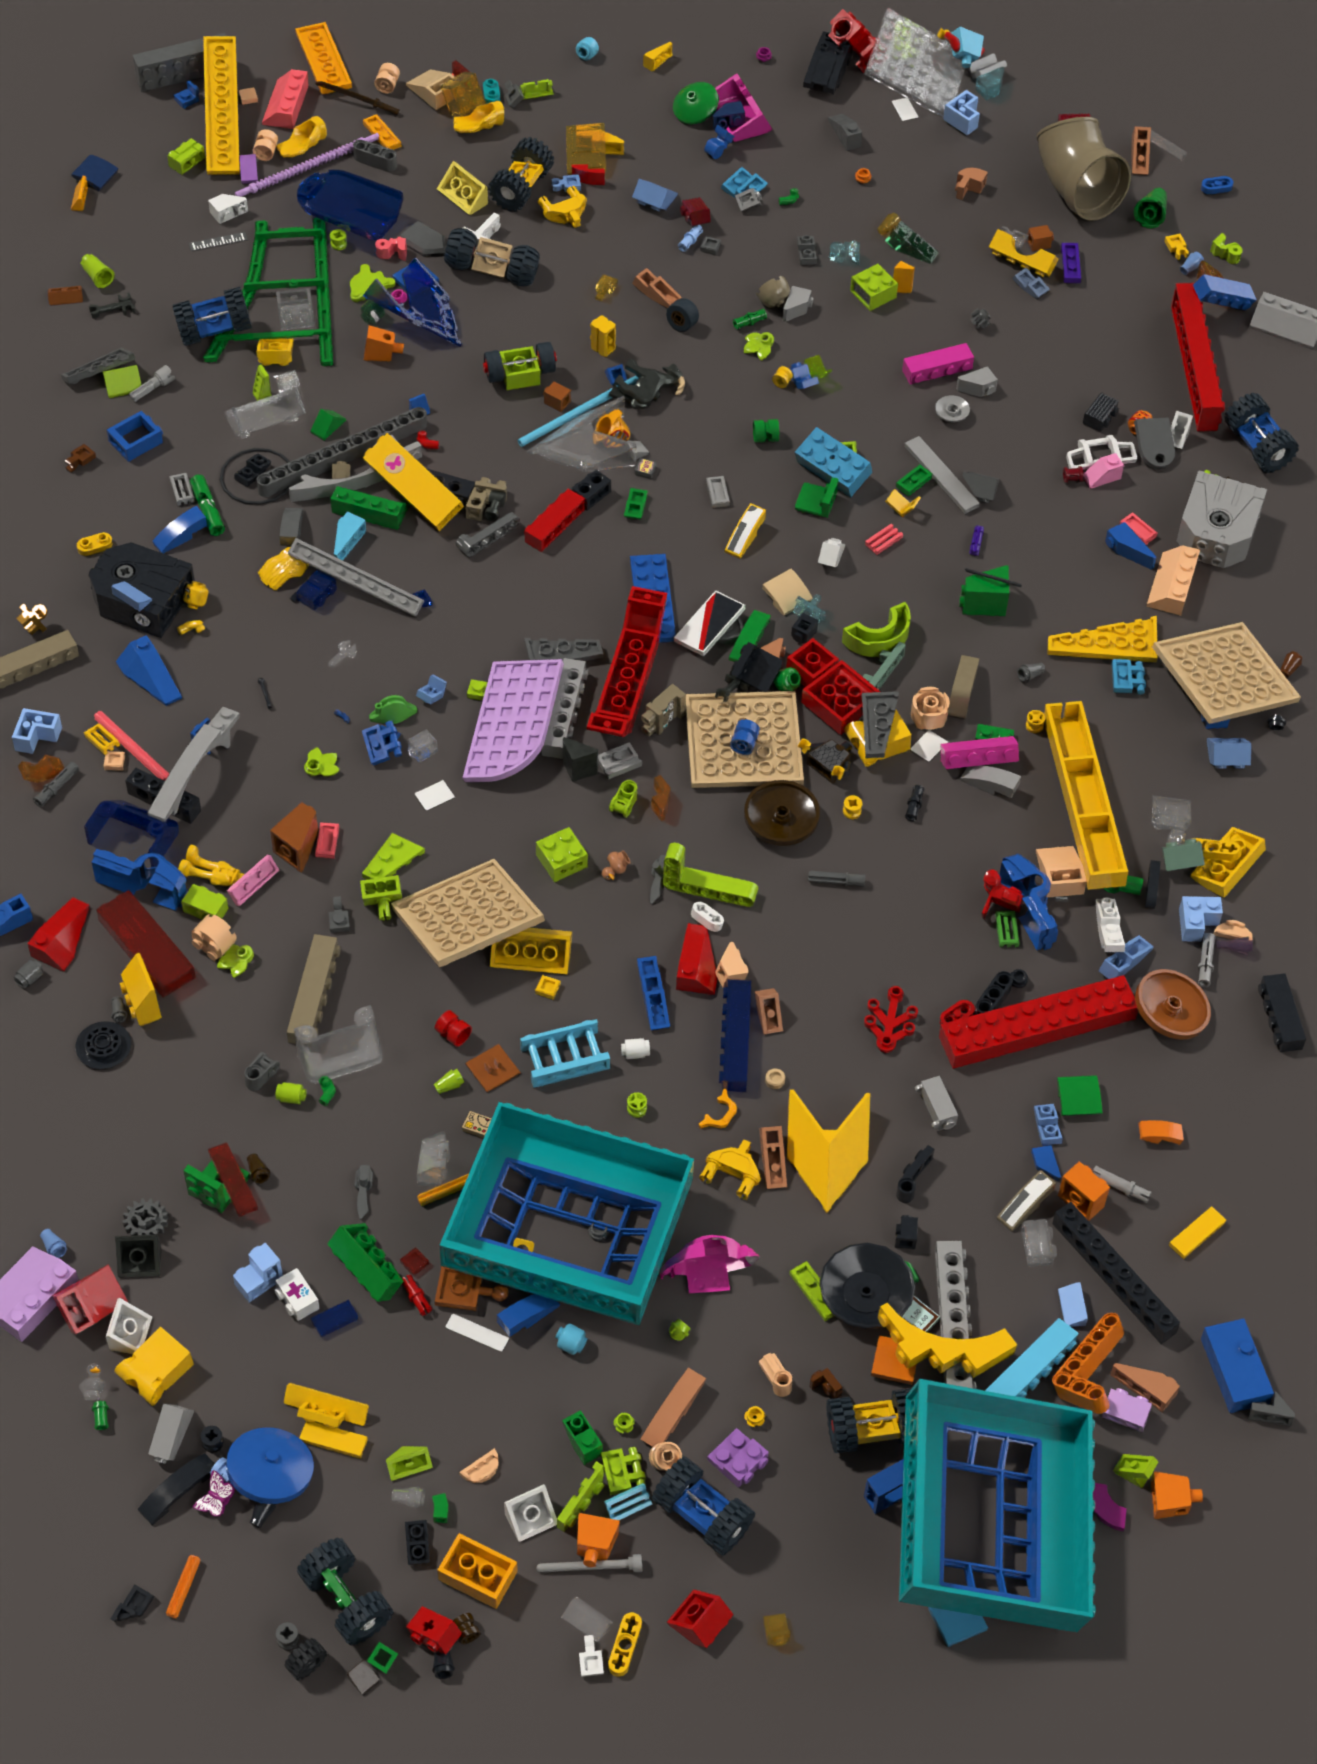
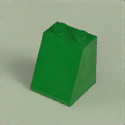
[959,565,1009,616]

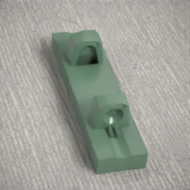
[863,641,906,690]

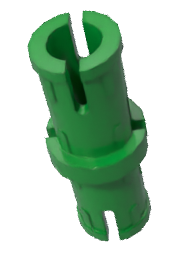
[733,309,767,330]

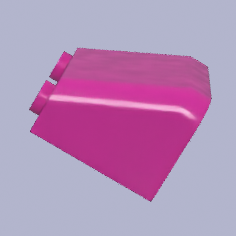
[715,73,773,142]

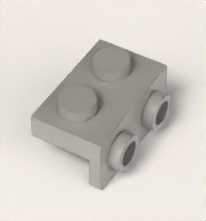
[969,53,1007,80]

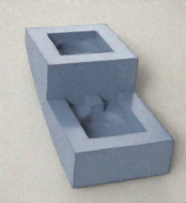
[1012,268,1050,298]

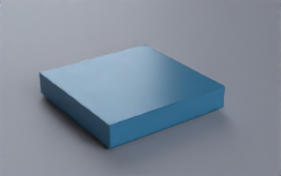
[928,1607,988,1647]

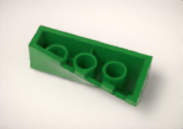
[331,486,410,530]
[327,1223,404,1302]

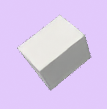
[106,1298,152,1354]
[504,1484,557,1542]

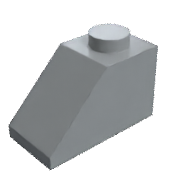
[783,286,814,322]
[956,366,998,397]

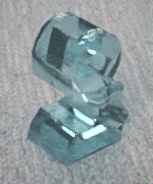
[829,240,860,265]

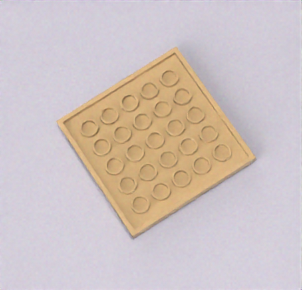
[1152,622,1301,724]
[685,691,804,788]
[391,859,545,968]

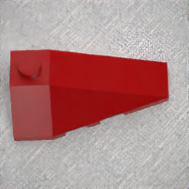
[28,897,90,972]
[676,923,718,995]

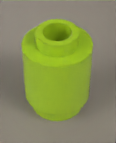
[276,1082,306,1105]

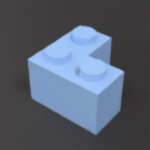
[943,90,980,135]
[12,708,62,754]
[1179,896,1223,942]
[233,1243,283,1302]

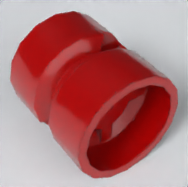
[434,1010,472,1047]

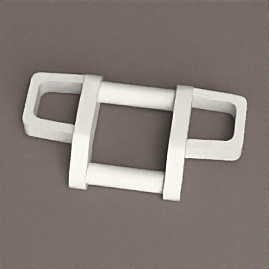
[1066,435,1137,470]

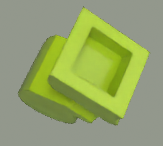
[1210,233,1243,264]

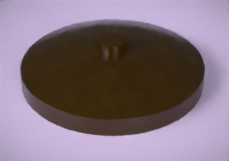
[744,780,820,846]

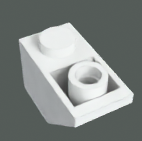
[208,194,248,224]
[818,538,845,567]

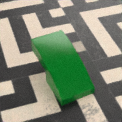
[624,488,648,520]

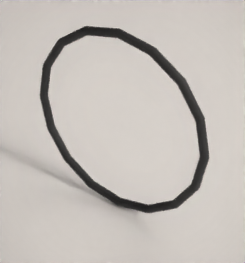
[219,448,291,505]

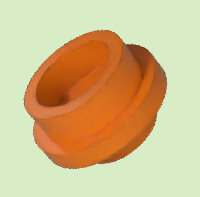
[855,168,871,183]

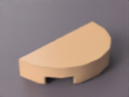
[1214,920,1252,944]
[459,1448,499,1483]

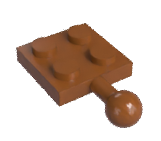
[435,1266,508,1311]

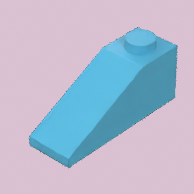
[334,512,366,561]

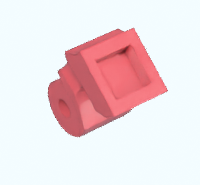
[375,237,407,261]

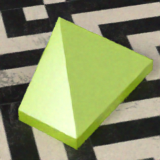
[386,1446,433,1481]

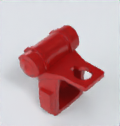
[982,869,1024,919]

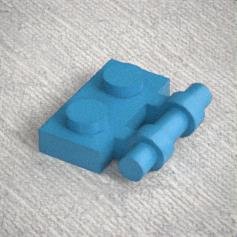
[1112,659,1146,695]

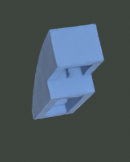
[1099,935,1153,979]

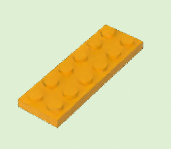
[295,22,352,95]

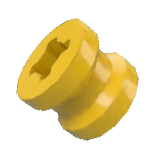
[772,366,793,388]
[1025,710,1045,733]
[843,795,862,819]

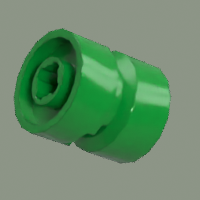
[753,419,780,443]

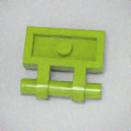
[601,1447,646,1495]

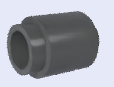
[13,960,43,989]

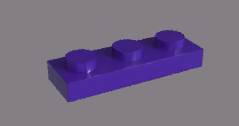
[1061,243,1081,283]

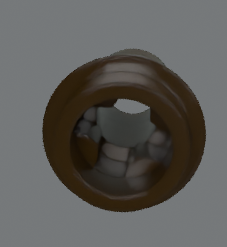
[247,1153,270,1184]

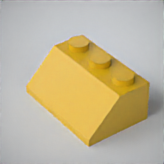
[119,953,162,1025]

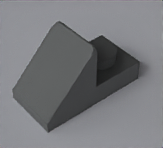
[1248,1392,1295,1426]

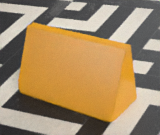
[71,176,88,211]
[893,261,915,293]

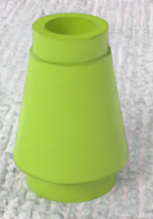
[433,1069,465,1094]

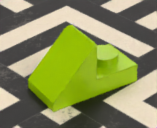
[1113,1454,1159,1488]

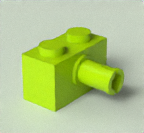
[360,875,402,921]

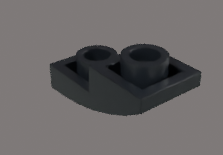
[234,453,271,487]
[405,1520,430,1565]

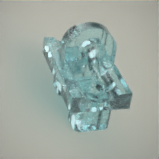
[793,594,826,623]

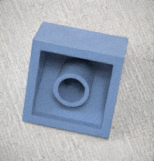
[632,179,678,211]
[1207,738,1251,769]

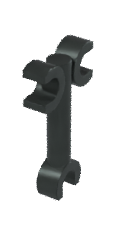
[89,292,136,318]
[715,670,752,702]

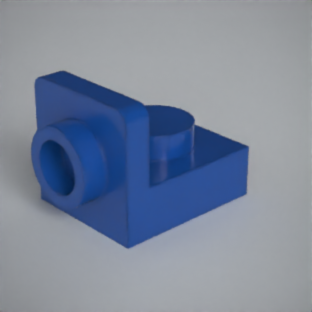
[174,80,200,109]

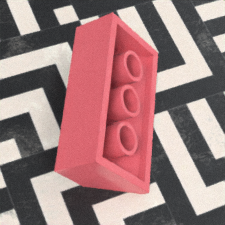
[262,69,309,129]

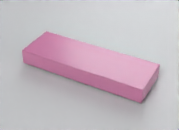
[227,855,280,906]

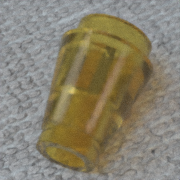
[877,212,901,236]

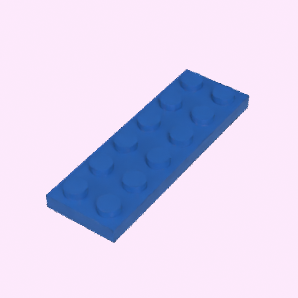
[630,554,676,643]

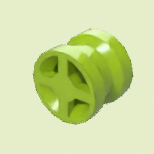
[330,229,347,250]
[627,1092,647,1118]

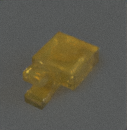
[595,274,618,301]

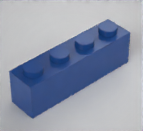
[1193,274,1257,310]

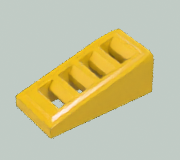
[643,42,673,72]

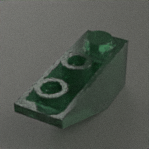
[885,221,939,264]

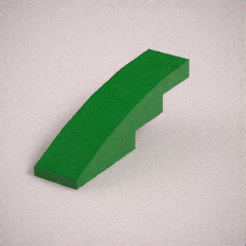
[728,610,771,662]

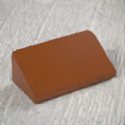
[48,286,83,305]

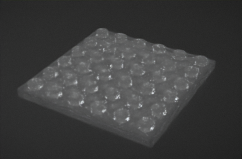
[864,8,965,118]

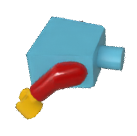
[937,27,985,68]

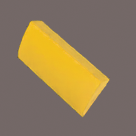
[1191,827,1266,898]

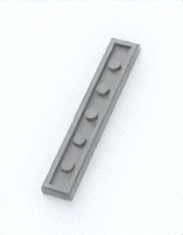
[904,436,980,514]

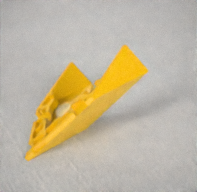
[787,1090,870,1213]

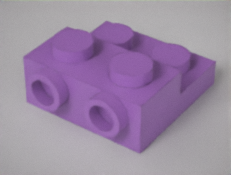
[707,1428,769,1488]

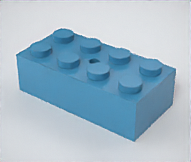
[795,427,873,498]

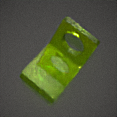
[804,355,832,379]

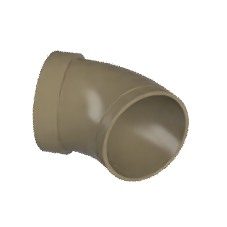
[1036,117,1131,220]

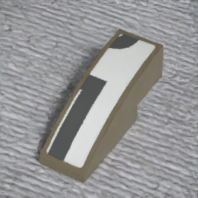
[997,1170,1056,1232]

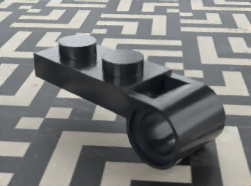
[896,1145,935,1203]

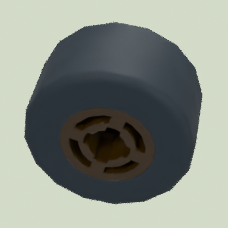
[666,298,699,332]

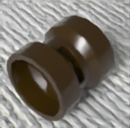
[453,1613,481,1644]

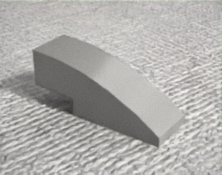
[960,765,1021,798]

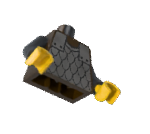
[797,739,852,784]

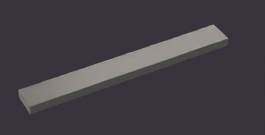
[287,538,424,617]

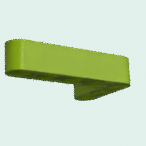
[663,843,759,907]

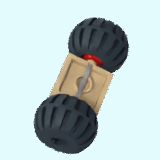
[444,228,540,286]

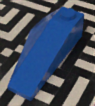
[116,635,182,706]

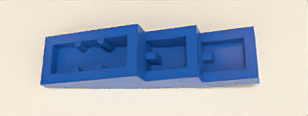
[636,956,670,1030]

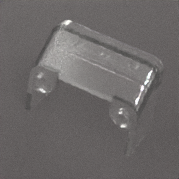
[224,386,306,439]

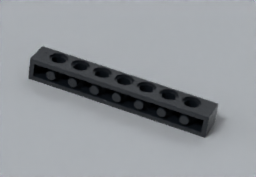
[1052,1202,1180,1344]

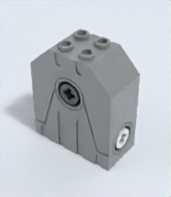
[1177,471,1267,568]

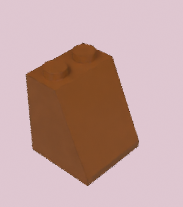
[270,802,318,872]

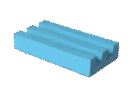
[604,1483,652,1520]

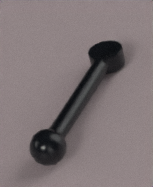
[258,678,272,709]

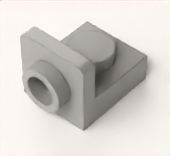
[735,188,762,211]

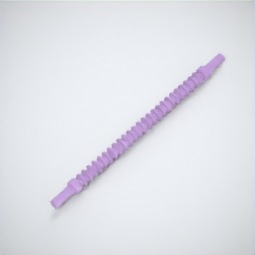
[235,133,379,197]

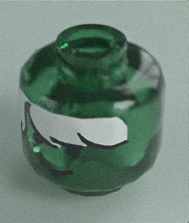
[360,298,386,324]

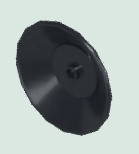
[819,1242,915,1329]

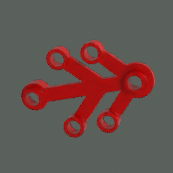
[864,986,918,1053]

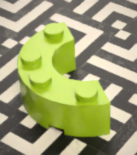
[842,602,911,657]

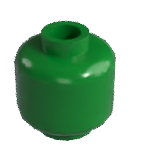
[774,667,801,692]

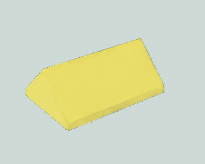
[437,161,488,215]

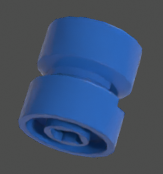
[730,719,760,755]

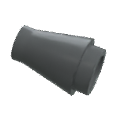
[1017,663,1045,682]

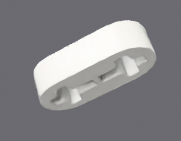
[691,902,724,932]

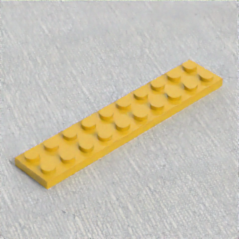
[203,36,240,175]

